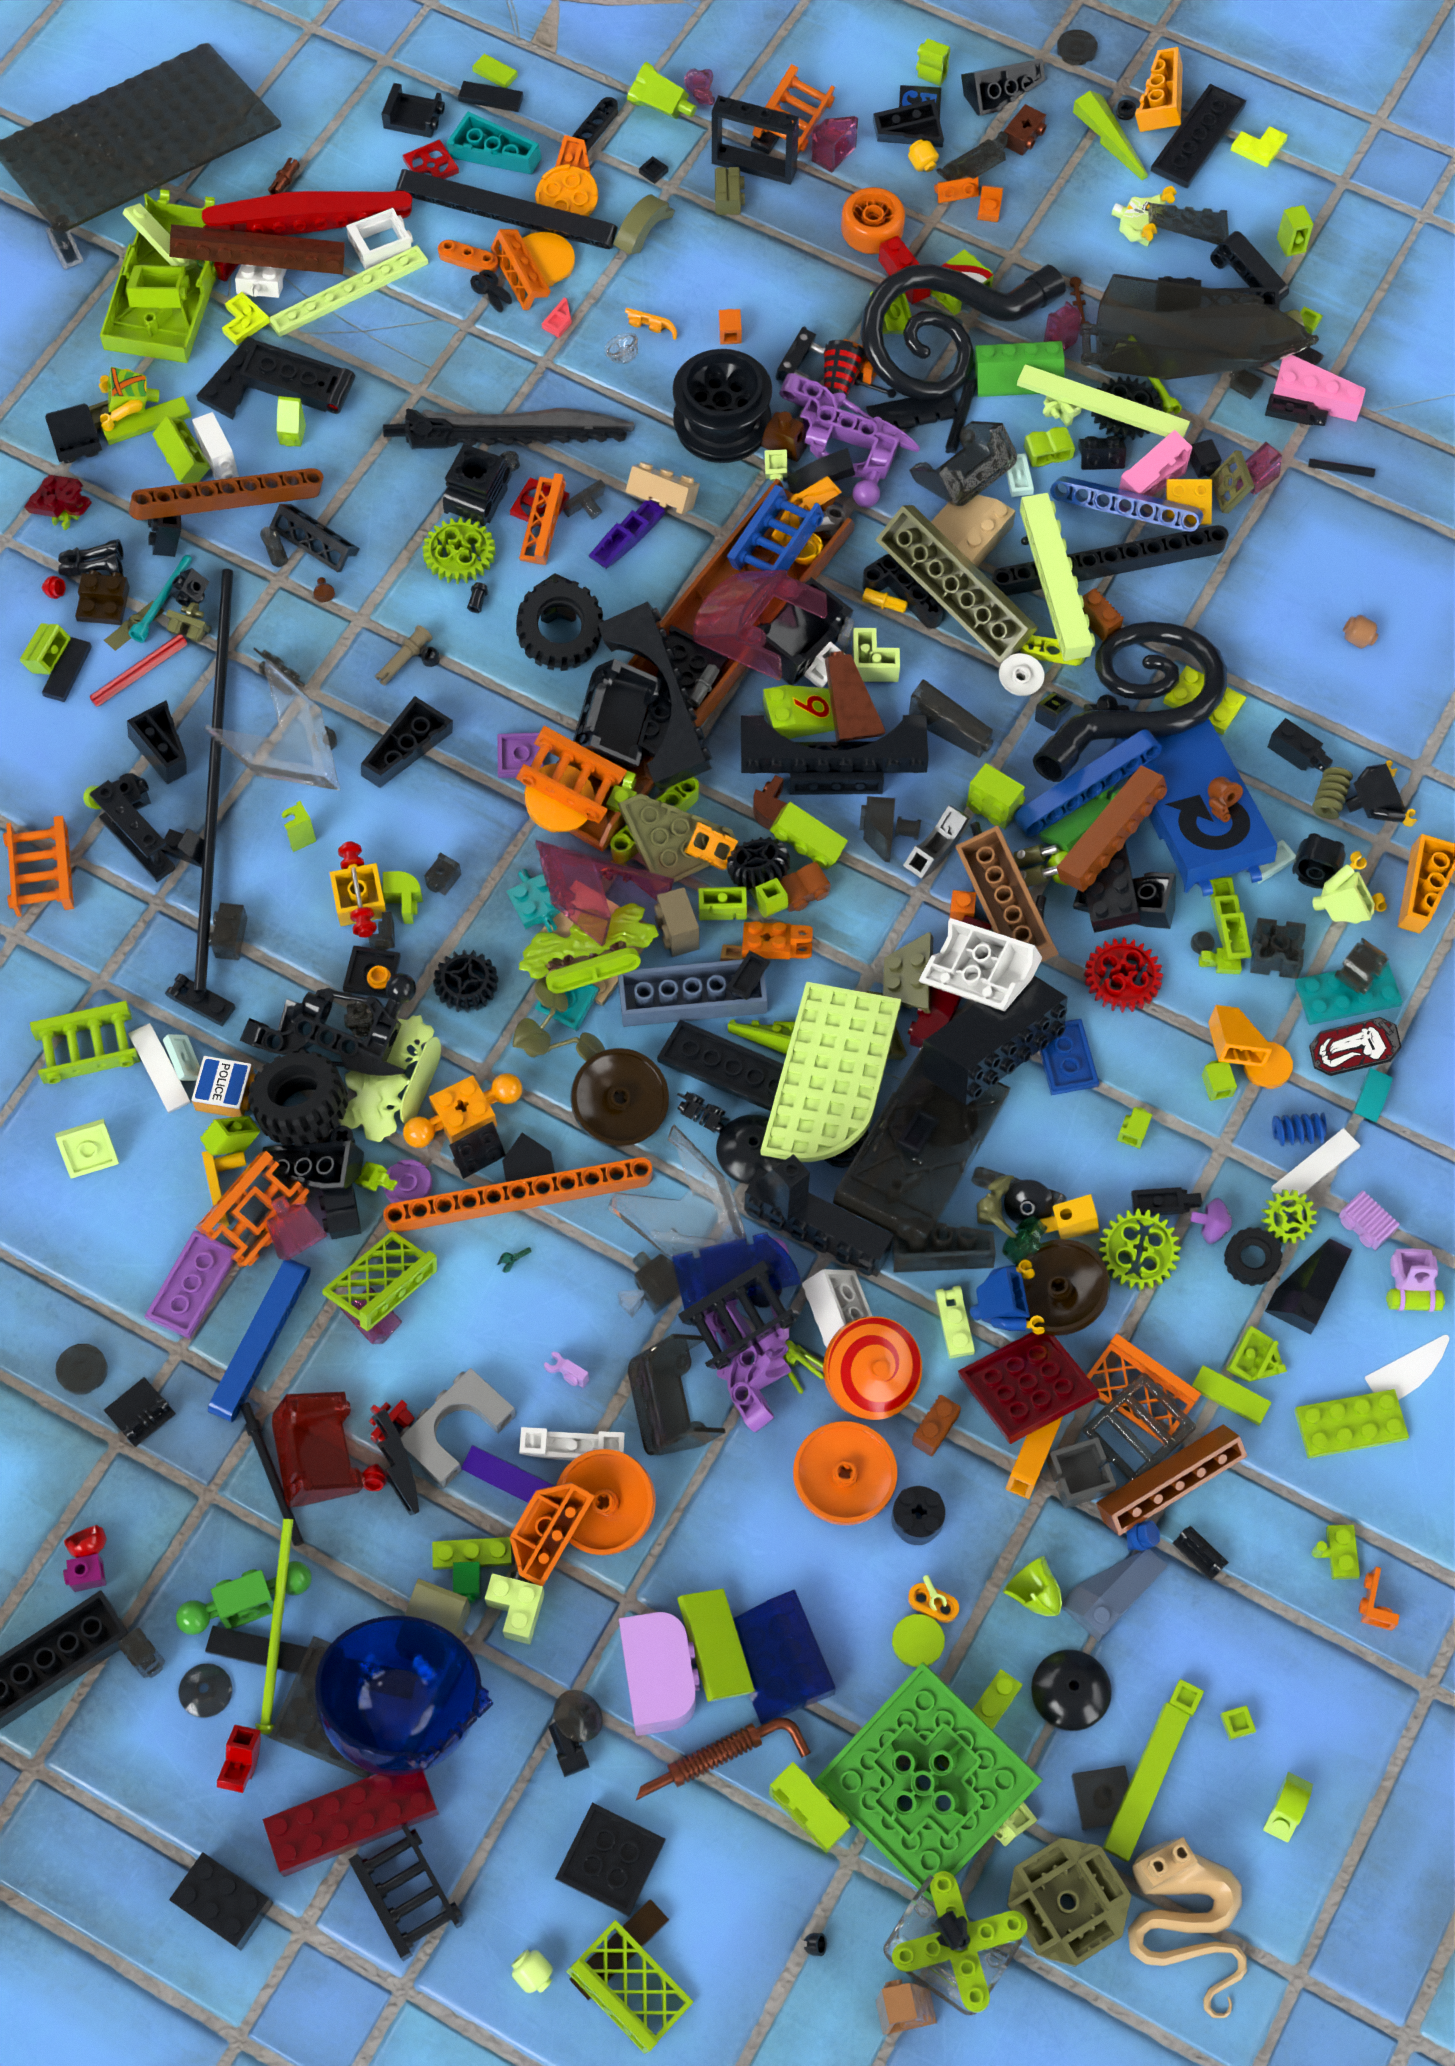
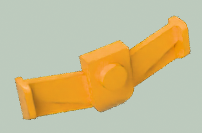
[771,476,842,547]

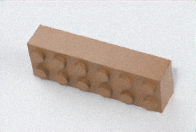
[955,825,1059,963]

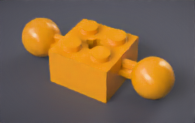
[403,1073,523,1148]

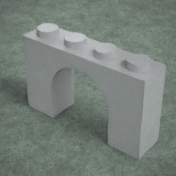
[399,1368,516,1489]

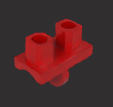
[369,1400,415,1444]

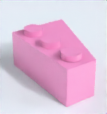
[1119,430,1192,496]

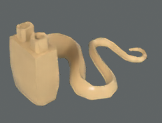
[1128,1837,1247,2018]

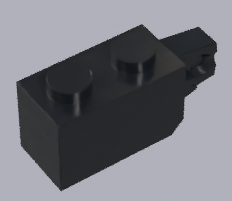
[1267,718,1333,772]

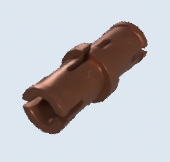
[268,157,300,195]

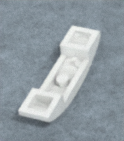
[128,1023,191,1114]
[519,1427,625,1461]

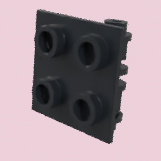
[677,1091,730,1133]
[449,1121,506,1179]
[104,1377,176,1447]

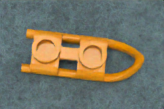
[625,308,677,340]

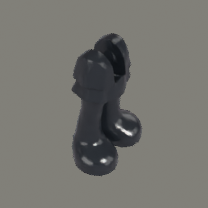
[58,539,124,577]

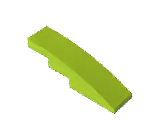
[1209,877,1252,960]

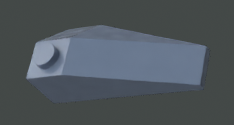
[1061,1549,1168,1642]

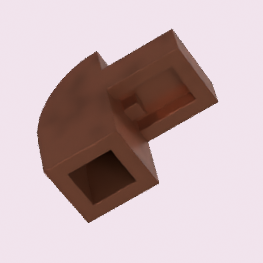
[753,775,787,830]

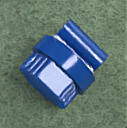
[1127,1520,1160,1551]

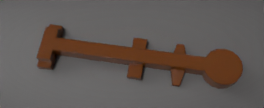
[1070,277,1091,328]

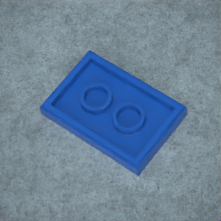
[1039,1018,1099,1096]

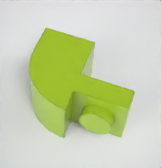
[383,871,423,924]
[749,878,788,918]
[1263,1772,1313,1843]

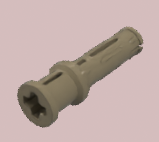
[375,625,433,686]

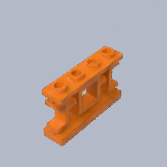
[195,1151,310,1267]

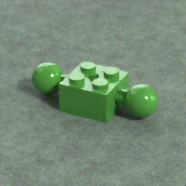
[176,1561,312,1635]

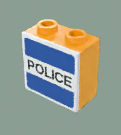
[191,1056,256,1117]

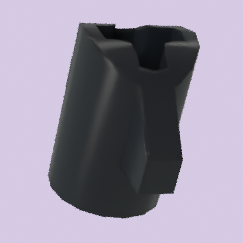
[934,1911,970,1950]

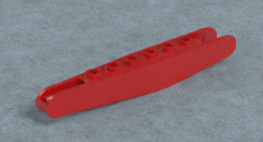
[202,191,412,236]

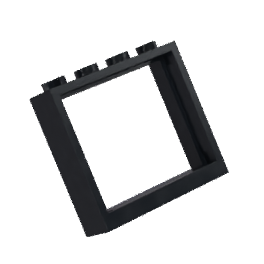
[712,95,799,185]

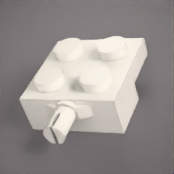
[235,264,287,298]

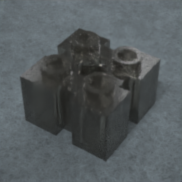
[1250,918,1306,979]

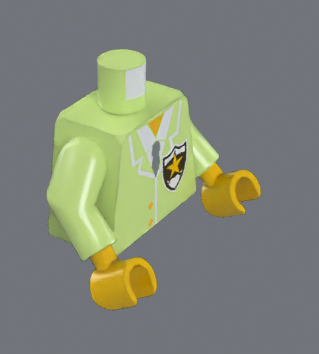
[1111,186,1177,247]
[1313,851,1387,924]

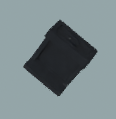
[381,83,445,138]

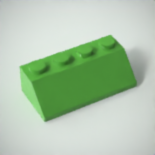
[973,341,1064,397]

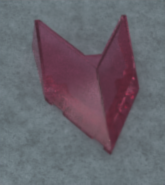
[535,840,674,946]

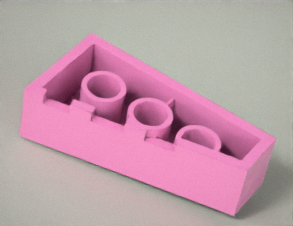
[1273,351,1366,422]

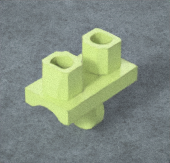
[1043,396,1082,427]

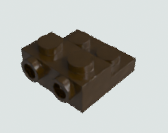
[75,570,130,625]

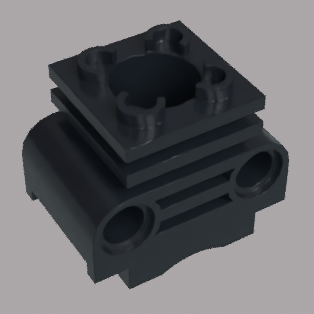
[443,444,512,526]

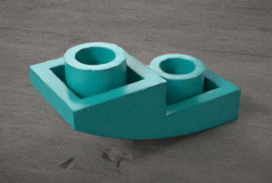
[1352,1068,1393,1123]

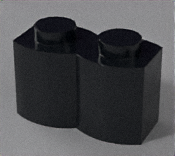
[319,1184,361,1240]

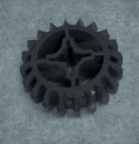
[727,837,790,890]
[433,949,499,1013]

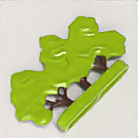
[518,903,659,994]

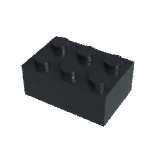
[169,1852,274,1951]

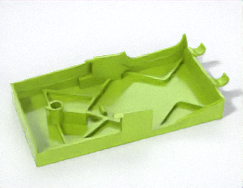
[100,189,217,363]

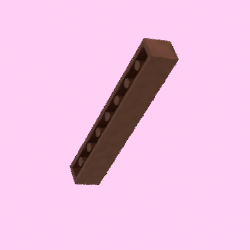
[169,224,345,275]

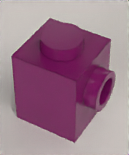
[63,1554,106,1592]

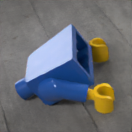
[970,1260,1045,1335]

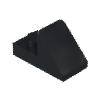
[1035,692,1073,731]
[160,829,204,868]

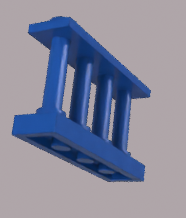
[727,484,824,588]

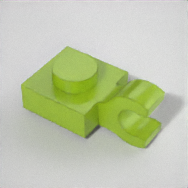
[606,771,637,813]
[1198,948,1242,974]
[354,1161,398,1191]

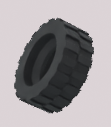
[1224,1227,1283,1286]

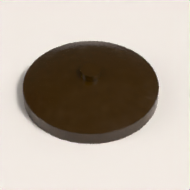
[570,1048,669,1147]
[1015,1239,1111,1336]

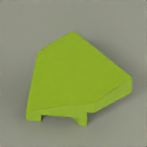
[1226,1326,1287,1383]

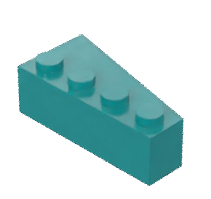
[446,111,542,175]

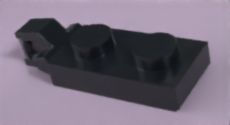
[1265,394,1328,426]
[1131,1187,1202,1216]

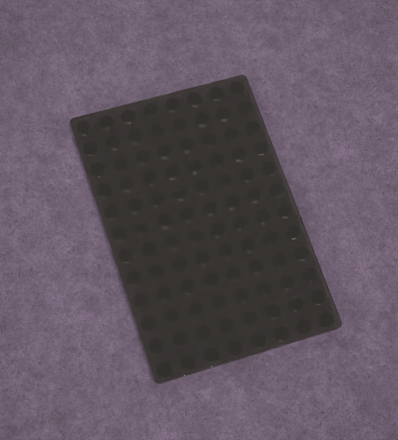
[0,43,282,234]

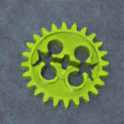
[422,517,496,584]
[1098,1209,1181,1291]

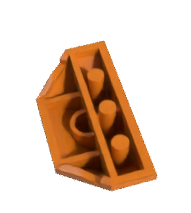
[510,1482,595,1586]

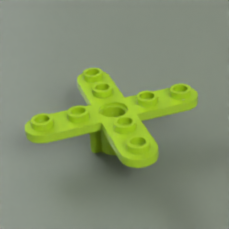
[892,1871,1028,2013]

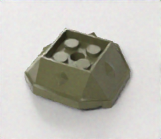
[1007,1838,1131,1967]

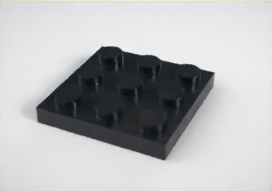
[555,1802,666,1917]

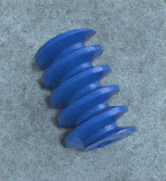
[1272,1112,1327,1146]

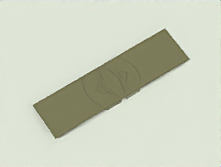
[104,601,164,651]

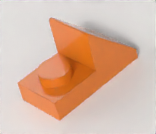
[977,184,1003,222]

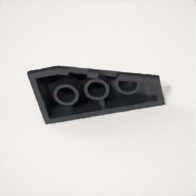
[262,1141,364,1190]

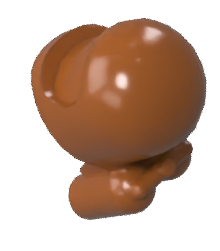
[1208,776,1243,822]

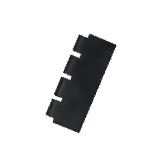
[866,395,957,429]

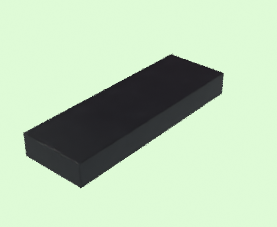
[458,81,523,112]
[42,637,92,702]

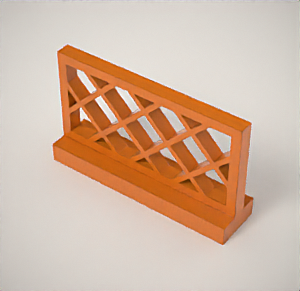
[1087,1333,1201,1445]

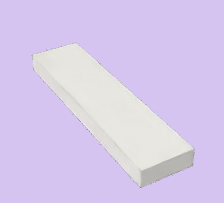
[1271,1128,1361,1205]

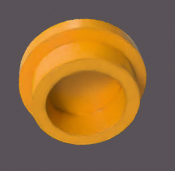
[367,966,391,989]

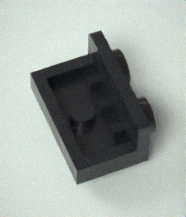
[1078,436,1126,470]

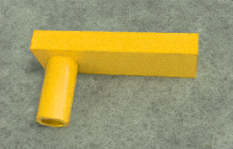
[202,1151,247,1227]

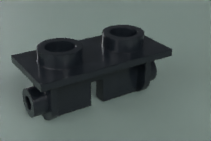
[1172,1526,1229,1581]

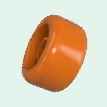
[841,187,905,254]

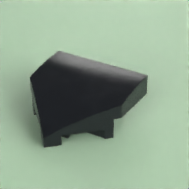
[502,1132,555,1182]

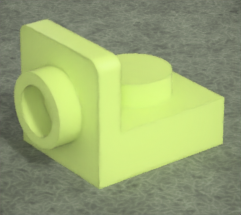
[994,1802,1038,1847]

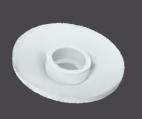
[999,653,1044,696]

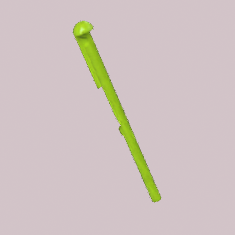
[255,1519,293,1735]

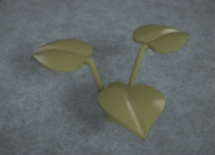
[513,977,605,1061]

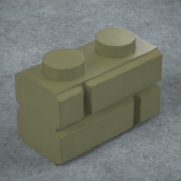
[715,167,745,215]

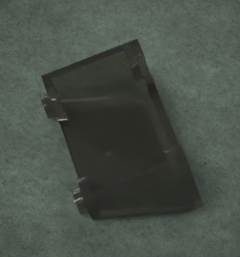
[909,421,1017,506]

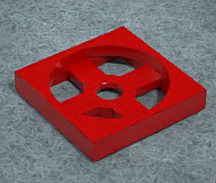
[402,139,459,179]
[510,477,570,527]

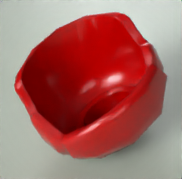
[64,1525,107,1558]

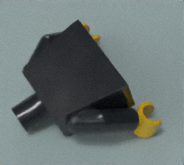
[1345,760,1418,827]

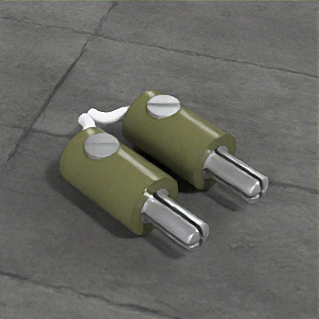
[1013,844,1059,887]

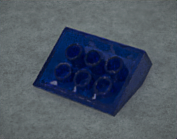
[733,1589,836,1725]

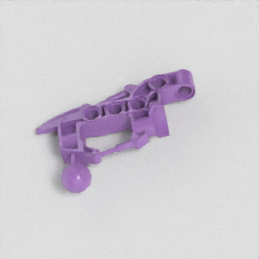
[779,373,920,508]
[693,1238,792,1432]

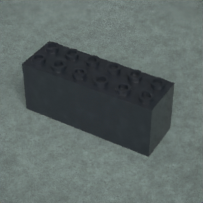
[922,975,1068,1105]

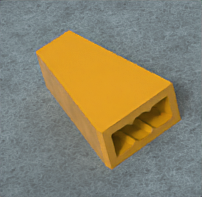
[1005,1417,1063,1500]

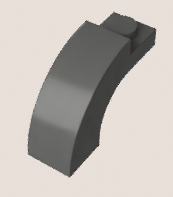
[903,805,970,879]

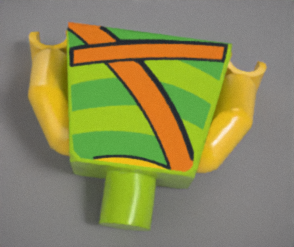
[98,367,159,431]

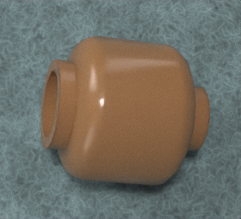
[1343,615,1379,649]

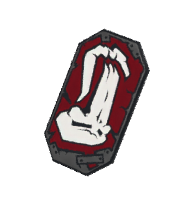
[1309,1017,1402,1076]

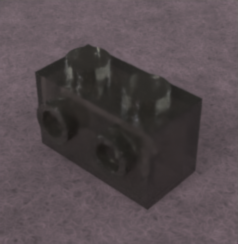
[209,903,248,960]

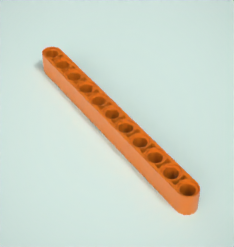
[383,1157,653,1233]

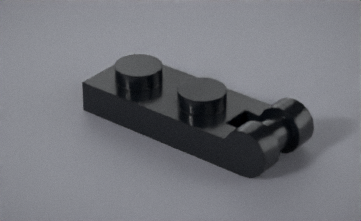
[165,973,236,1027]

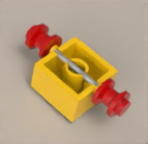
[329,841,387,938]

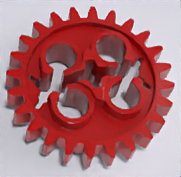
[1084,938,1163,1013]

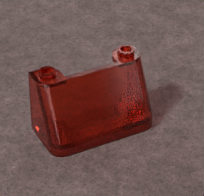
[272,1392,365,1508]

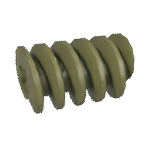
[1312,767,1353,819]

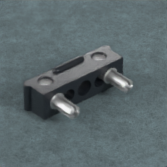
[775,326,824,381]

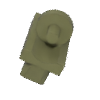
[166,602,212,643]

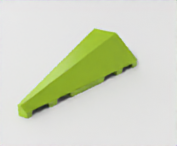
[1073,91,1148,181]
[728,1020,795,1054]

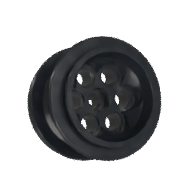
[673,349,772,463]

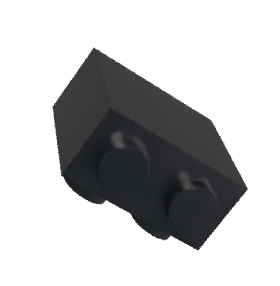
[148,515,182,557]

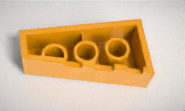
[1135,47,1183,132]
[1397,834,1455,934]

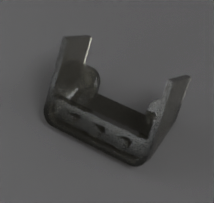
[628,1334,726,1456]

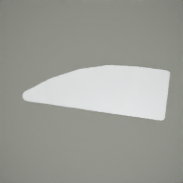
[1365,1335,1449,1400]

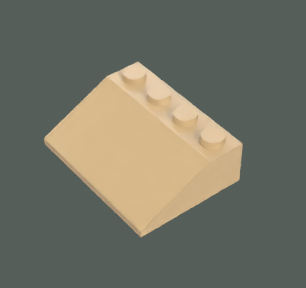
[931,490,1016,567]

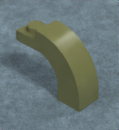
[613,194,675,255]

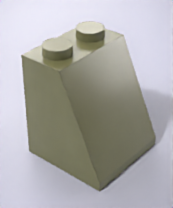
[395,1578,471,1670]

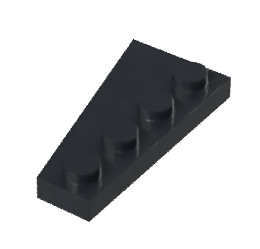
[196,336,254,420]

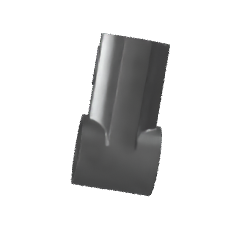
[799,505,846,535]

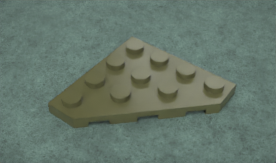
[618,793,739,890]

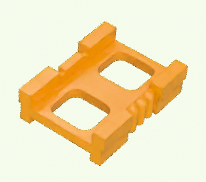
[684,822,738,870]

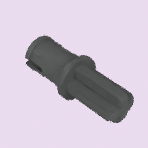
[687,664,720,708]

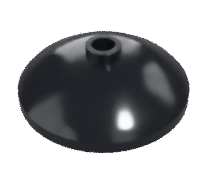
[716,1115,785,1184]
[1031,1650,1112,1731]

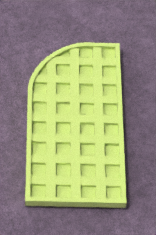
[761,982,901,1163]

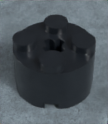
[1292,833,1346,889]
[891,1486,945,1545]

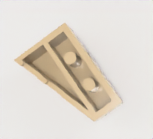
[625,462,700,514]

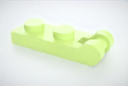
[935,1285,975,1359]

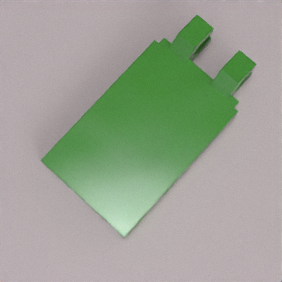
[1039,786,1122,852]

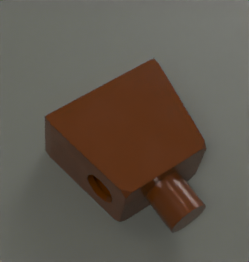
[761,411,808,462]

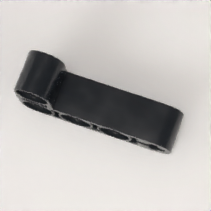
[1210,231,1289,305]
[862,554,944,629]

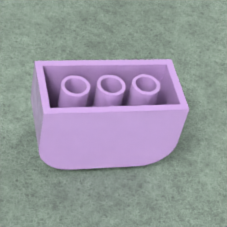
[619,1612,700,1736]

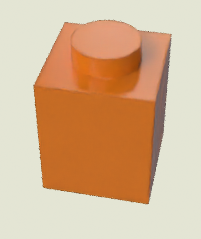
[719,309,742,344]
[949,890,976,922]

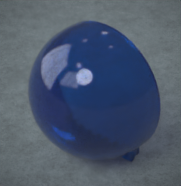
[315,1616,493,1776]

